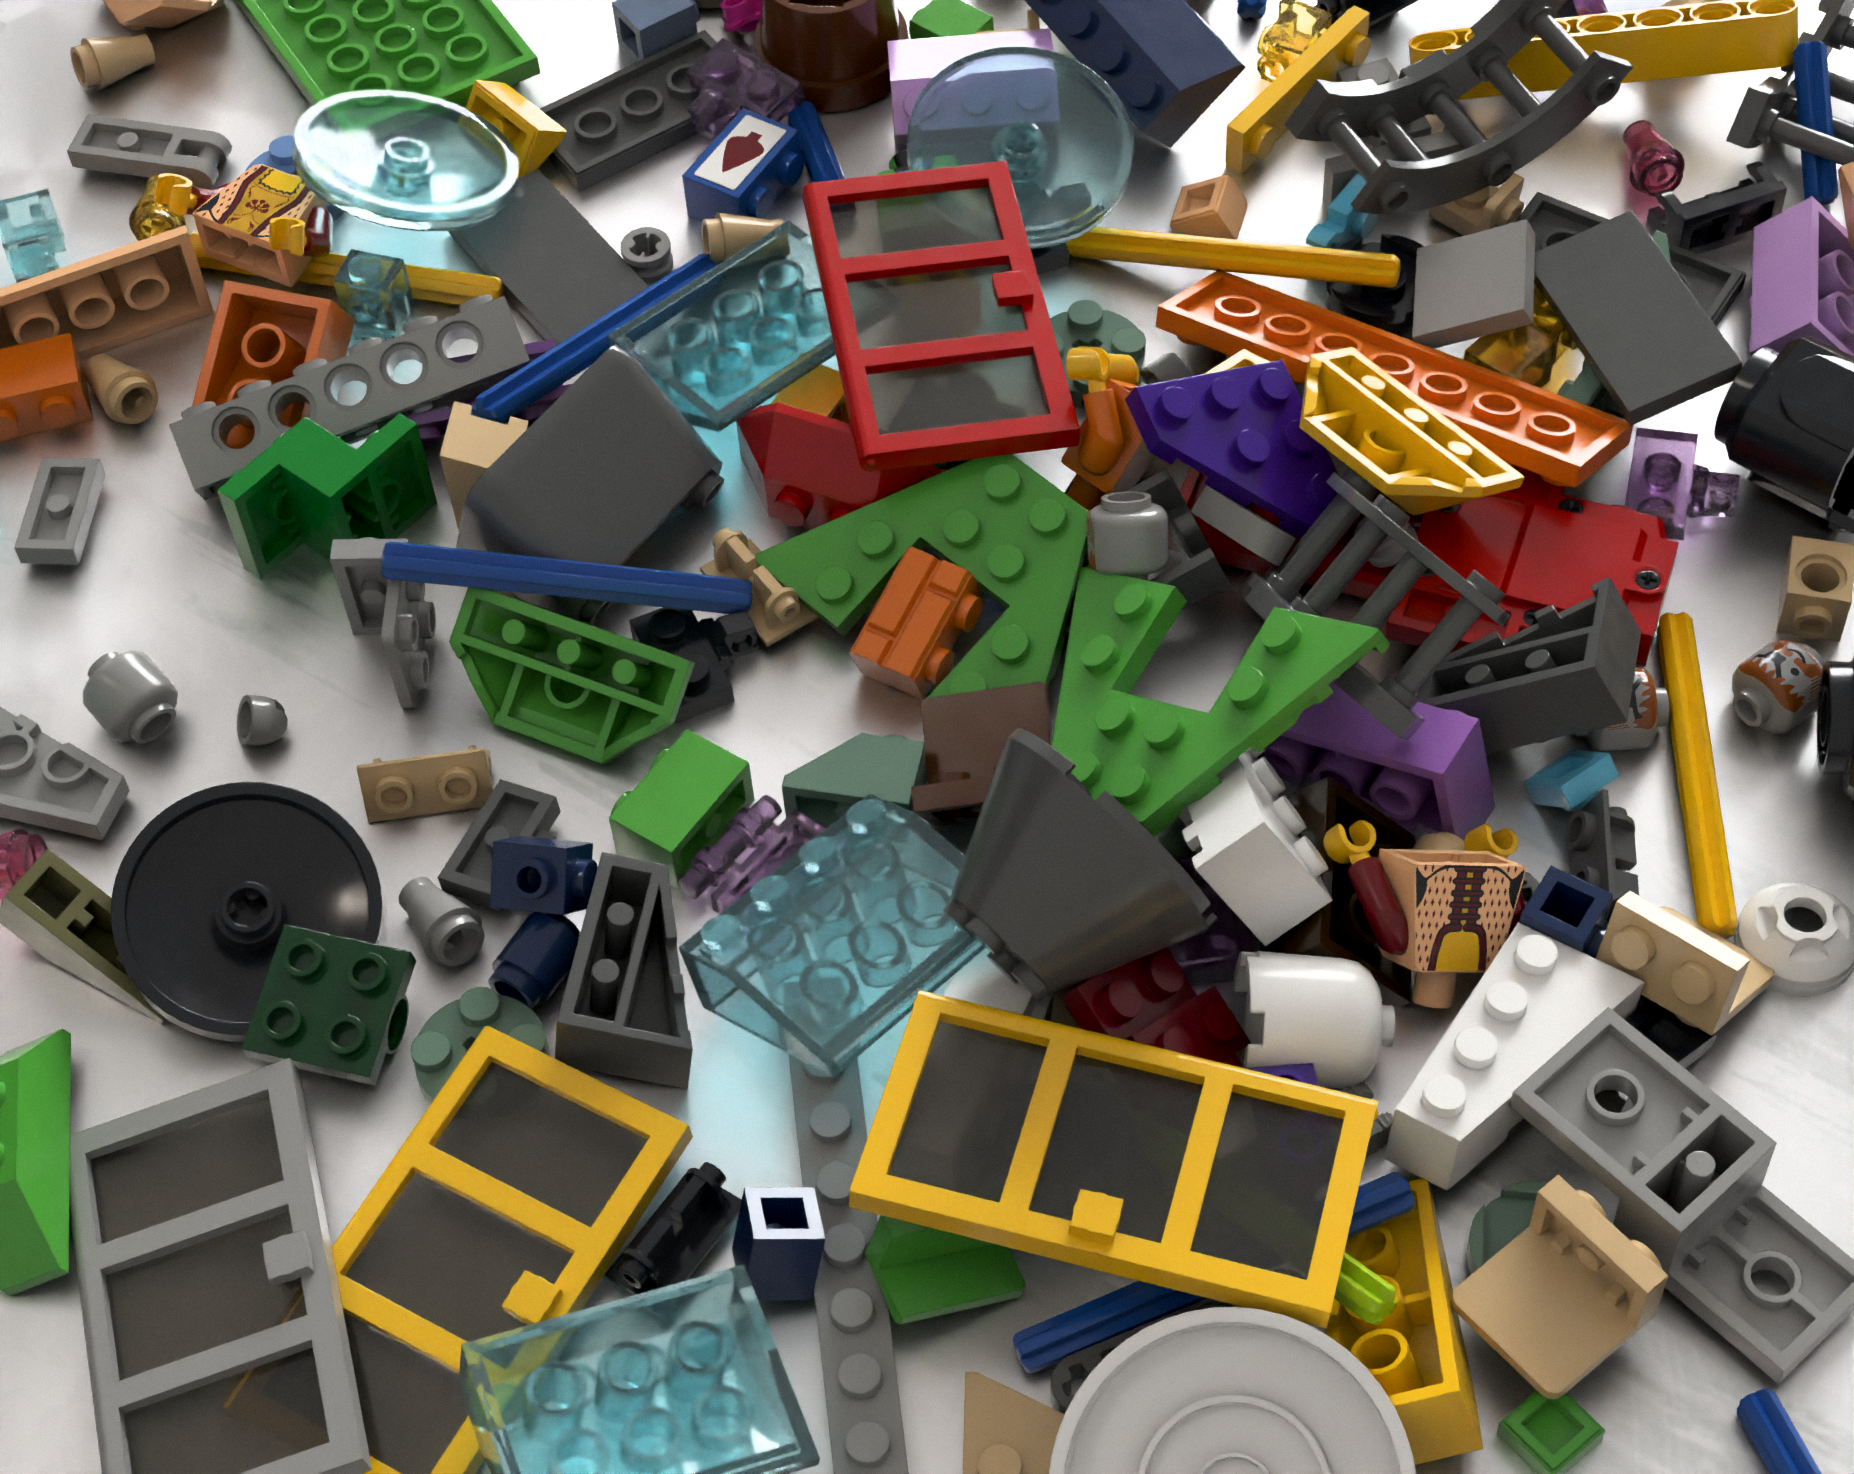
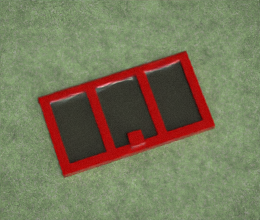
[801,161,1080,471]

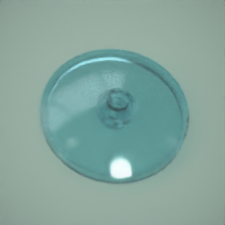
[906,46,1134,249]
[292,90,519,231]

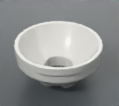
[1734,882,1854,997]

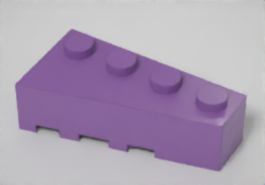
[1258,678,1495,841]

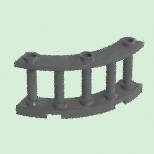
[1285,0,1633,214]
[1726,0,1854,165]
[1238,469,1511,740]

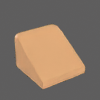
[1169,174,1248,239]

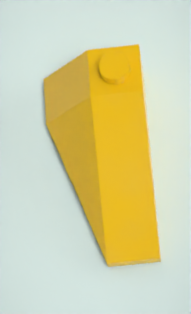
[1325,1178,1484,1465]

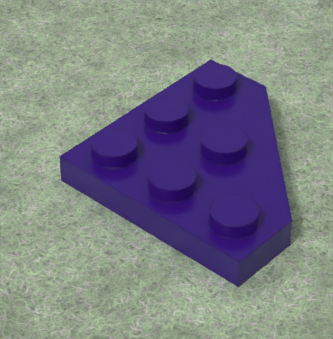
[1125,360,1339,539]

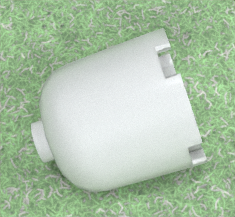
[1232,951,1395,1089]

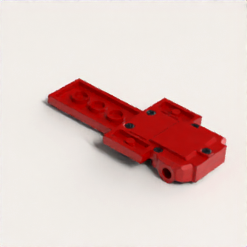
[1168,465,1679,667]

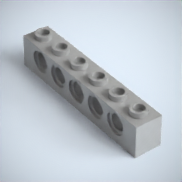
[169,295,531,501]

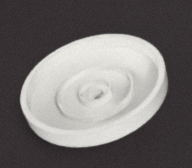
[1049,1307,1416,1474]

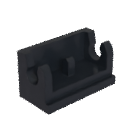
[1647,161,1787,254]

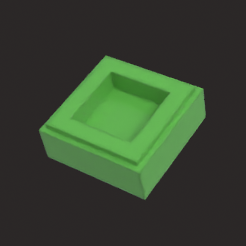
[1496,1390,1605,1474]

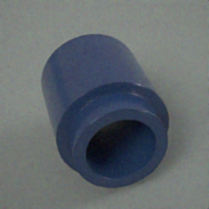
[488,912,580,1010]

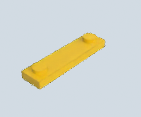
[1225,6,1371,175]

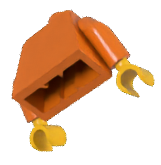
[1061,346,1156,511]

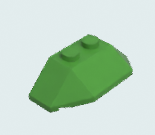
[449,588,695,765]
[0,1028,71,1296]

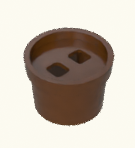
[754,0,910,112]

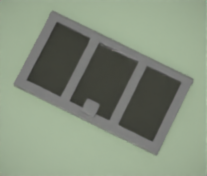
[69,1058,372,1474]

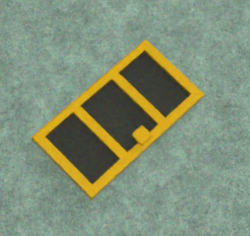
[849,990,1379,1328]
[220,1026,693,1474]

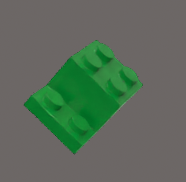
[217,413,437,580]

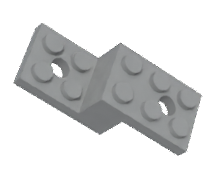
[1510,1007,1854,1384]

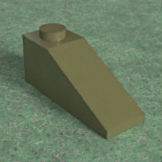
[0,848,166,1024]

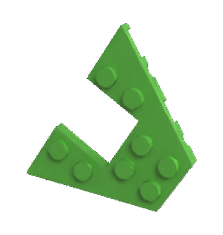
[754,454,1089,698]
[1052,567,1390,837]

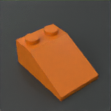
[192,280,355,449]

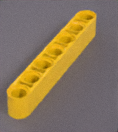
[1409,0,1799,100]

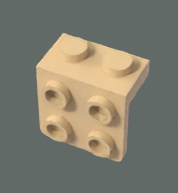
[1595,891,1775,1036]
[1451,1175,1669,1399]

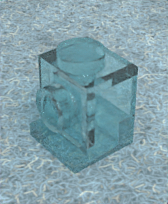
[0,189,66,283]
[333,249,415,342]

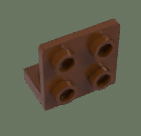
[911,682,1053,826]

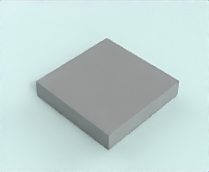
[1412,219,1535,349]

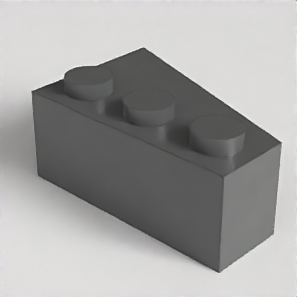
[1417,577,1641,755]
[555,852,693,1090]

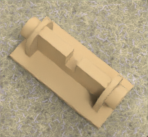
[700,528,818,647]
[356,745,493,823]

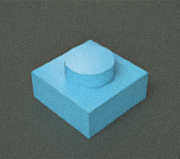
[1524,749,1620,811]

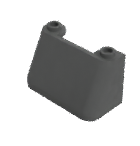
[456,345,725,625]

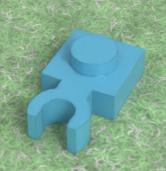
[1306,174,1378,249]

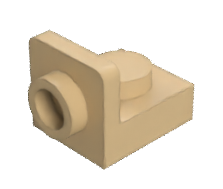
[1428,173,1524,236]

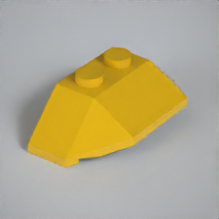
[1299,347,1524,516]

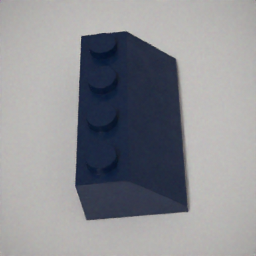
[1025,0,1246,148]

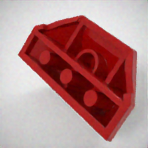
[736,402,947,530]

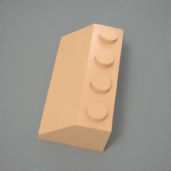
[0,225,214,360]

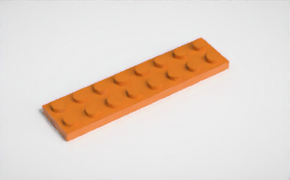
[1155,269,1633,488]

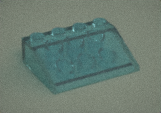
[608,220,901,432]
[678,793,986,1078]
[459,1264,820,1474]

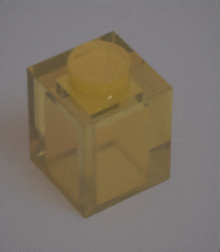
[1464,324,1557,388]

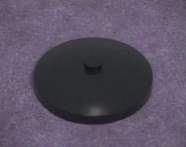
[111,782,382,1042]

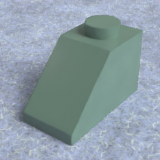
[782,733,927,841]

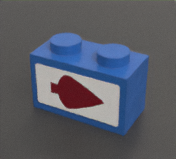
[682,108,804,222]

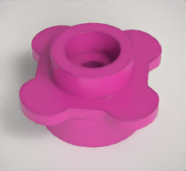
[720,0,760,33]

